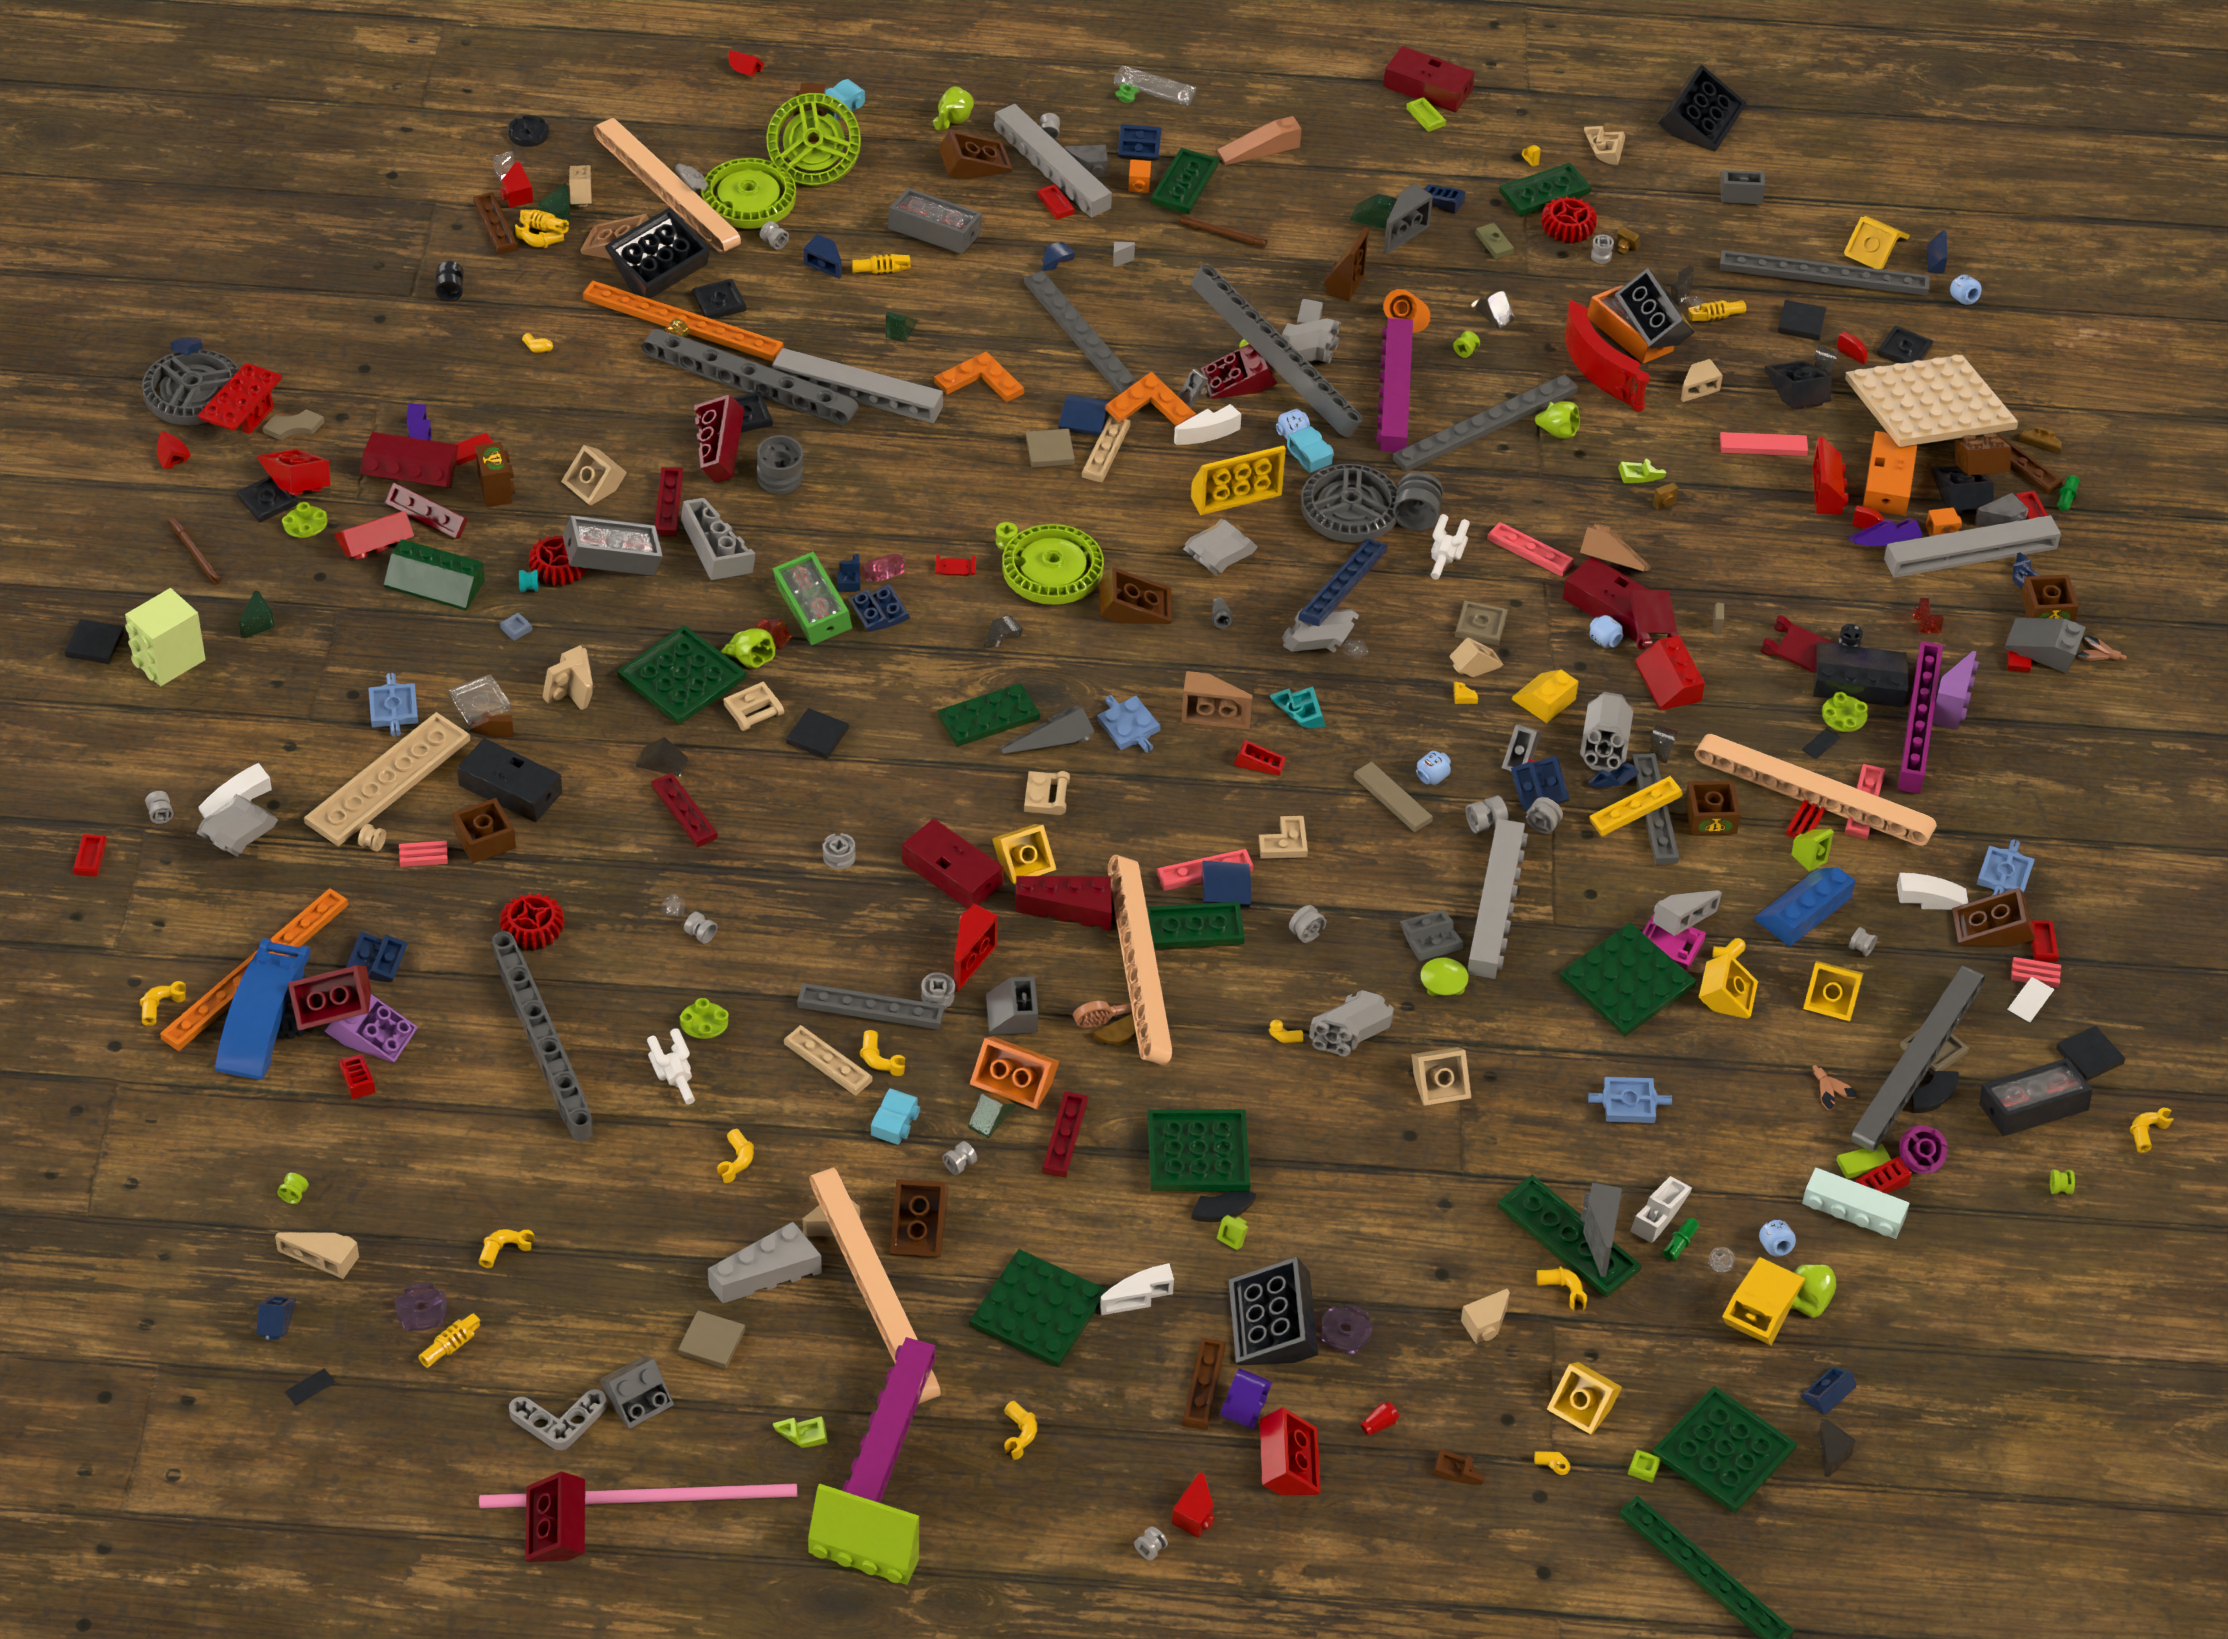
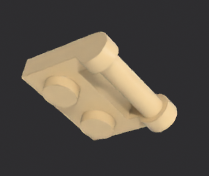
[724,681,784,731]
[1024,771,1070,815]

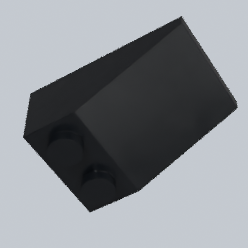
[1765,360,1831,409]
[1931,466,1994,513]

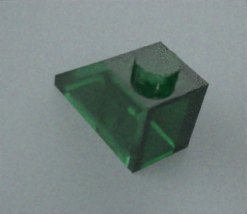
[537,183,571,222]
[1350,194,1397,229]

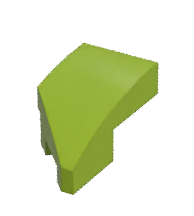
[1618,459,1666,483]
[773,1416,828,1448]

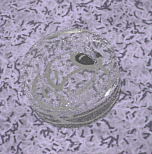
[1709,1247,1735,1272]

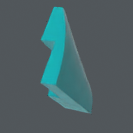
[1270,686,1326,728]

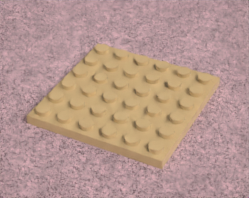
[1845,355,2018,447]

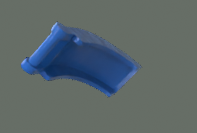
[215,938,311,1080]

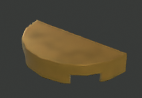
[2018,427,2062,454]
[1093,1014,1136,1047]

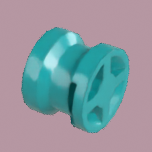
[519,570,538,592]

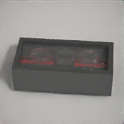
[888,188,982,254]
[562,515,663,576]

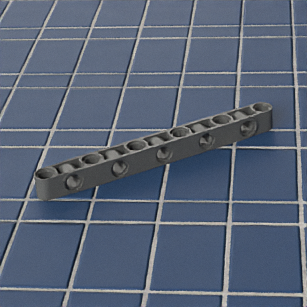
[641,329,858,425]
[492,931,593,1141]

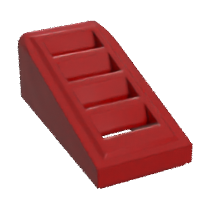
[1234,739,1286,776]
[338,1054,376,1100]
[1854,1157,1911,1194]

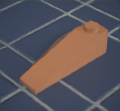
[1217,116,1301,165]

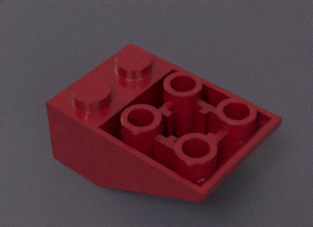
[1201,344,1278,399]

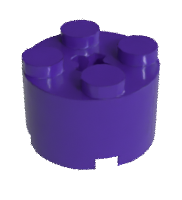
[1220,1368,1272,1429]

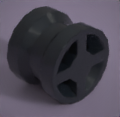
[1838,624,1863,647]

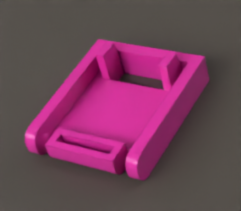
[1642,914,1706,972]

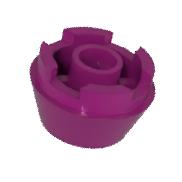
[1899,1125,1947,1174]

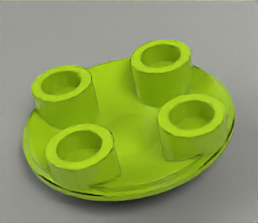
[282,502,328,538]
[1822,692,1868,732]
[1421,958,1468,996]
[680,998,729,1039]

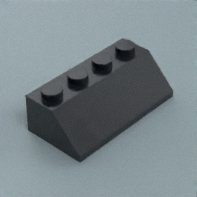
[1615,268,1694,348]

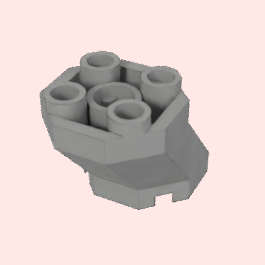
[1282,318,1341,363]
[1183,518,1258,576]
[1282,608,1359,653]
[1580,692,1634,772]
[197,794,278,857]
[1309,990,1394,1057]

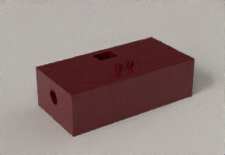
[1383,46,1475,113]
[1563,556,1649,641]
[902,818,1004,909]

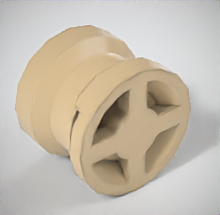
[358,824,386,852]

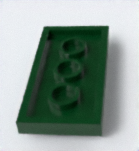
[1151,148,1219,215]
[1499,163,1591,217]
[938,683,1040,747]
[1146,902,1245,949]

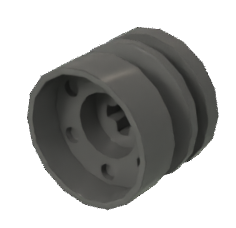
[757,435,803,494]
[1393,472,1443,531]

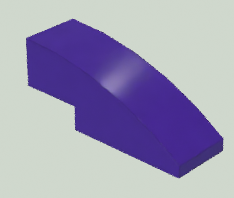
[407,403,432,441]
[1848,518,1923,546]

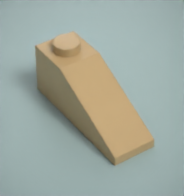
[569,165,592,207]
[275,1233,359,1279]

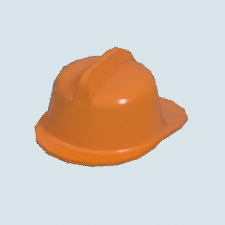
[1383,289,1430,333]

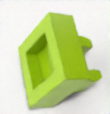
[1216,1215,1248,1250]

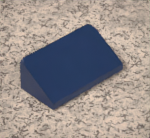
[1927,230,1947,274]
[1801,1366,1856,1415]

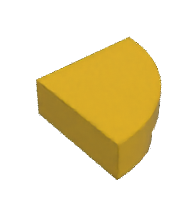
[1522,145,1541,167]
[1453,682,1478,704]

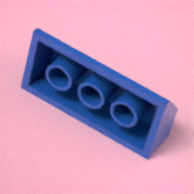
[1754,867,1855,947]

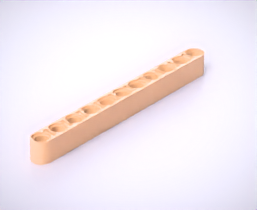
[594,118,741,254]
[1695,734,1937,846]
[1108,855,1172,1065]
[810,1167,941,1404]

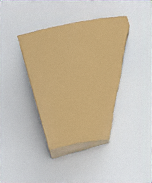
[1584,126,1625,165]

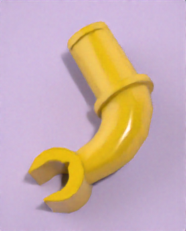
[515,222,564,248]
[140,981,186,1026]
[860,1030,905,1076]
[2130,1108,2174,1153]
[717,1129,754,1183]
[479,1229,534,1268]
[1536,1266,1587,1311]
[1004,1401,1037,1460]

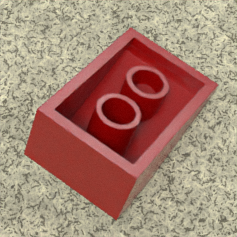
[257,449,331,495]
[954,903,998,992]

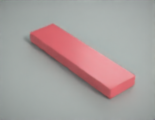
[1720,432,1808,456]
[1487,522,1575,577]
[1845,764,1886,840]
[1157,849,1253,891]

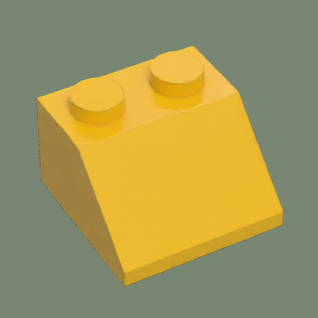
[1512,670,1579,723]
[992,824,1057,884]
[1699,953,1758,1019]
[1803,961,1863,1021]
[1547,1362,1622,1434]

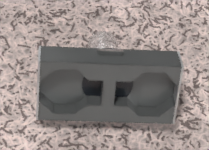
[1177,369,1208,408]

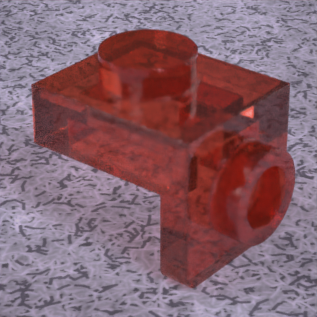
[1913,598,1944,634]
[756,618,791,649]

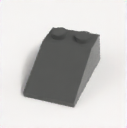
[1384,184,1433,255]
[2004,618,2086,673]
[1580,1183,1622,1278]

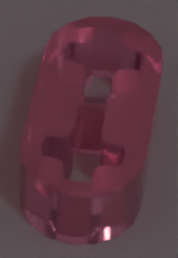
[864,554,905,582]

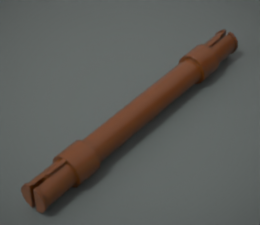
[1179,215,1268,248]
[168,517,221,585]

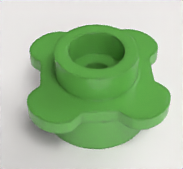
[1115,84,1139,103]

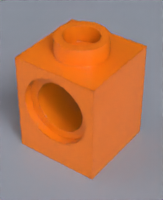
[1128,160,1151,193]
[1925,507,1962,536]

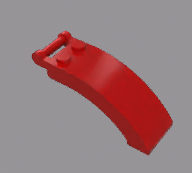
[1564,300,1649,412]

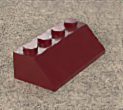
[360,432,458,489]

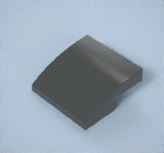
[1400,909,1463,961]

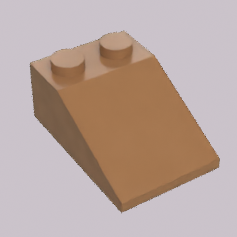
[580,214,649,260]
[1580,524,1651,571]
[1182,671,1253,730]

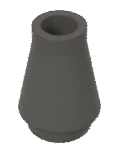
[1211,597,1233,629]

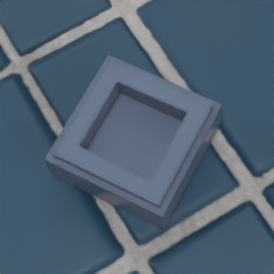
[500,613,532,641]

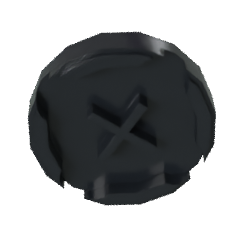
[508,115,549,147]

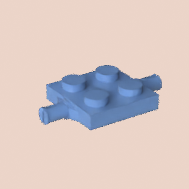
[369,673,418,737]
[1097,695,1160,753]
[1977,840,2035,896]
[1588,1077,1672,1123]

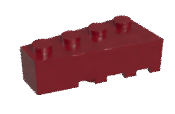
[694,394,744,483]
[1016,876,1112,931]

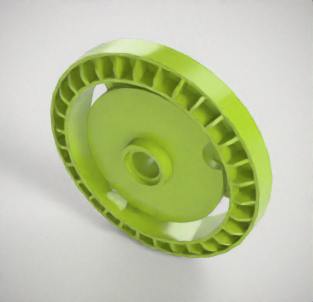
[766,93,861,187]
[701,158,796,229]
[1002,524,1104,605]

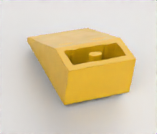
[1722,1257,1805,1345]

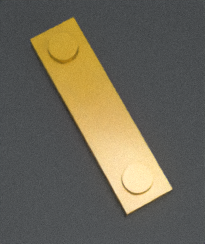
[1590,776,1683,836]

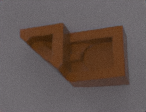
[470,711,514,737]
[1432,1449,1485,1485]

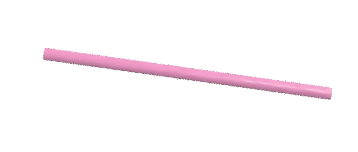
[479,1484,797,1508]

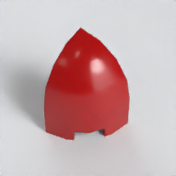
[728,50,765,77]
[1836,331,1868,365]
[157,431,191,469]
[1852,505,1885,529]

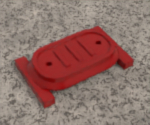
[935,555,976,576]

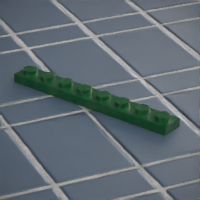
[1619,1495,1794,1639]

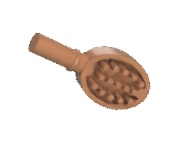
[1073,1001,1132,1028]

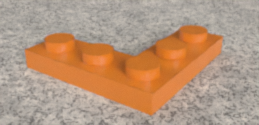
[934,351,1024,402]
[1105,372,1196,426]

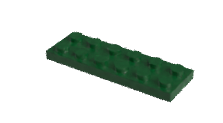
[1497,1175,1642,1298]

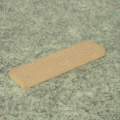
[1082,415,1130,483]
[784,1025,872,1096]

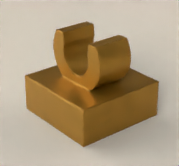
[1617,227,1640,255]

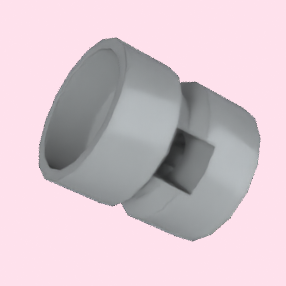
[1466,796,1508,833]

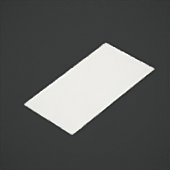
[2007,977,2054,1022]

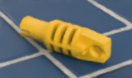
[520,209,569,233]
[852,254,911,274]
[1687,300,1746,322]
[419,1313,480,1368]

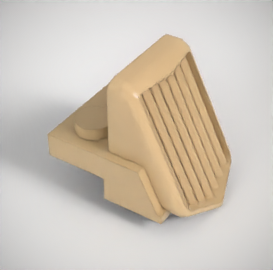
[542,645,593,710]

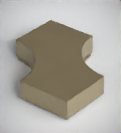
[263,409,325,441]

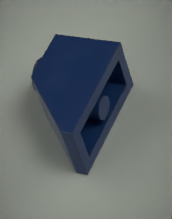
[803,234,842,279]
[256,1296,296,1340]

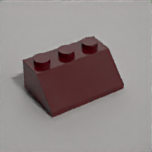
[288,965,371,1030]
[525,1471,586,1562]

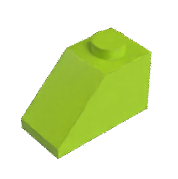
[1791,829,1834,872]

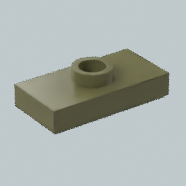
[1475,223,1514,259]

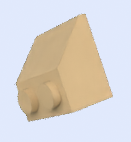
[561,445,627,505]
[1411,1047,1471,1106]

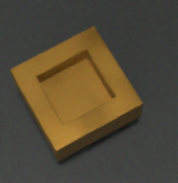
[1653,482,1678,510]

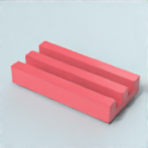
[399,841,448,867]
[2011,957,2061,988]

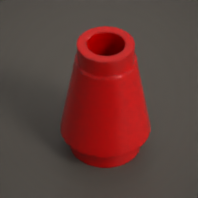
[1360,1401,1400,1436]

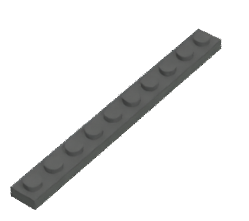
[1719,250,1930,296]
[1024,270,1151,407]
[1393,374,1578,473]

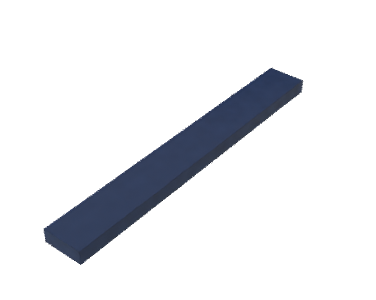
[1298,539,1387,626]

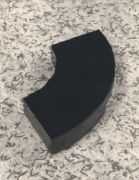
[1911,1071,1959,1113]
[1191,1191,1256,1222]

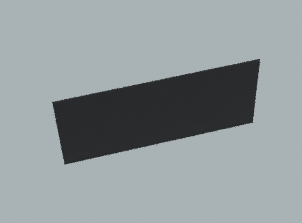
[1802,728,1841,759]
[285,1368,335,1405]

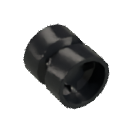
[435,261,464,301]

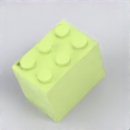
[125,588,206,686]

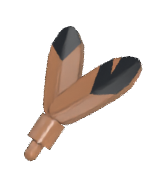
[2077,635,2127,661]
[1812,1065,1857,1110]

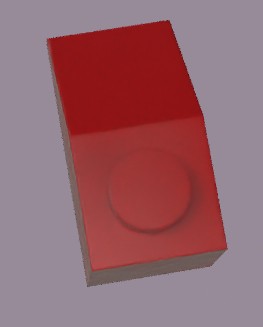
[500,161,533,208]
[1172,1472,1215,1538]

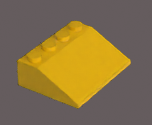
[1191,446,1286,515]

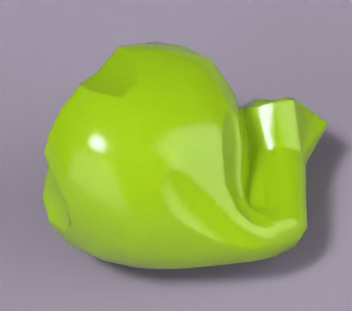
[933,86,974,130]
[1535,402,1580,439]
[721,628,775,668]
[1790,1265,1836,1318]

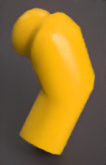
[522,333,553,353]
[1712,938,1746,959]
[1269,1020,1303,1043]
[1534,1451,1570,1475]

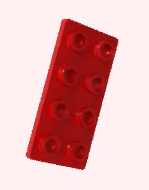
[198,363,282,434]

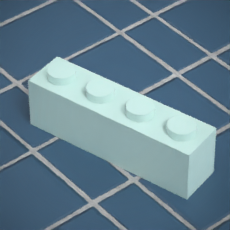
[1802,1168,1909,1239]

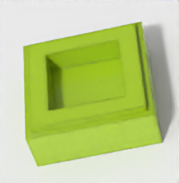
[1628,1450,1661,1483]

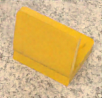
[1844,216,1910,270]

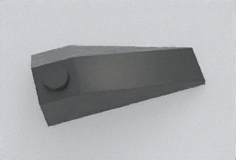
[998,705,1095,754]

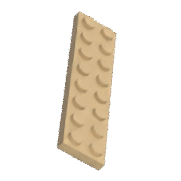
[304,712,470,847]

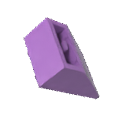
[1932,651,1979,730]
[325,994,418,1063]

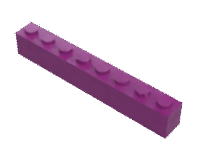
[1376,318,1413,452]
[1897,641,1943,794]
[842,1337,936,1503]

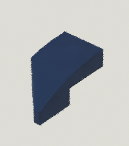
[1041,242,1076,271]
[171,337,203,355]
[2012,552,2040,589]
[837,554,860,591]
[1588,762,1639,788]

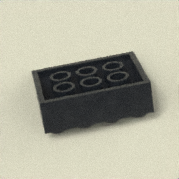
[1658,64,1747,152]
[605,207,711,299]
[1813,642,1908,708]
[1229,1257,1318,1365]

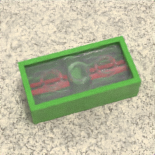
[772,552,852,646]

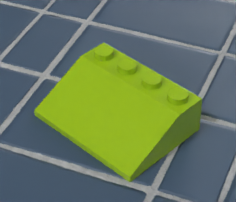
[808,1484,919,1585]

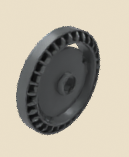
[142,349,239,425]
[1301,464,1400,542]

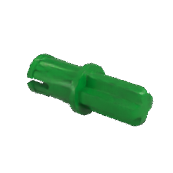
[2057,475,2080,512]
[1662,1217,1699,1262]

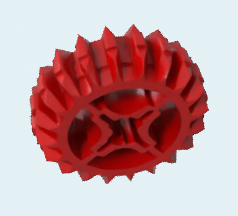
[1541,196,1597,244]
[529,534,588,587]
[499,892,565,951]

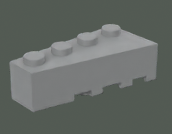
[681,498,755,580]
[708,1222,822,1303]

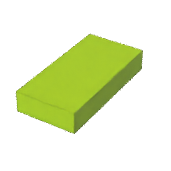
[1406,97,1446,132]
[1836,1144,1891,1179]

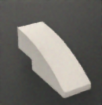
[1174,404,1241,445]
[198,763,272,818]
[1897,873,1968,910]
[1630,1176,1692,1243]
[1100,1263,1174,1315]

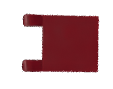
[1629,590,1679,650]
[1760,615,1833,673]

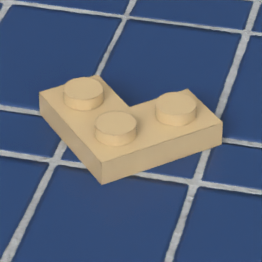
[1259,816,1308,859]

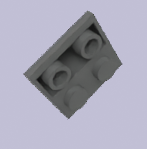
[1719,170,1765,204]
[986,976,1038,1035]
[599,1356,674,1429]

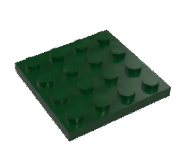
[617,625,747,725]
[1560,922,1696,1037]
[1147,1109,1251,1191]
[969,1249,1107,1368]
[1652,1386,1798,1514]

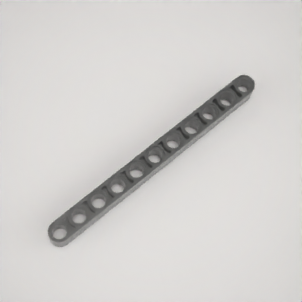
[1191,264,1362,437]
[1850,965,1986,1152]

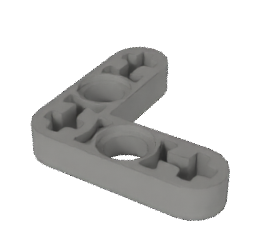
[509,1389,607,1450]

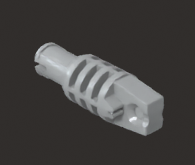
[675,164,708,191]

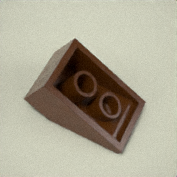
[939,130,1013,179]
[1324,228,1369,302]
[1100,567,1172,624]
[1952,887,2035,946]
[890,1179,949,1257]

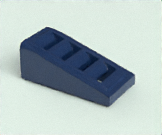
[1424,184,1465,214]

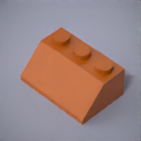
[970,1037,1059,1109]

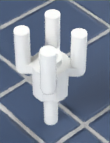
[1431,514,1470,580]
[647,1029,695,1105]

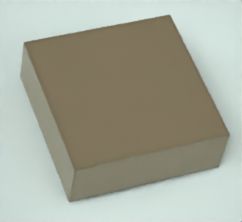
[1712,603,1724,635]

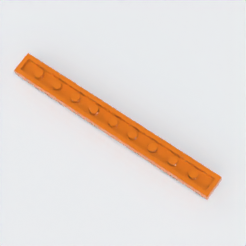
[583,280,783,362]
[160,888,348,1051]

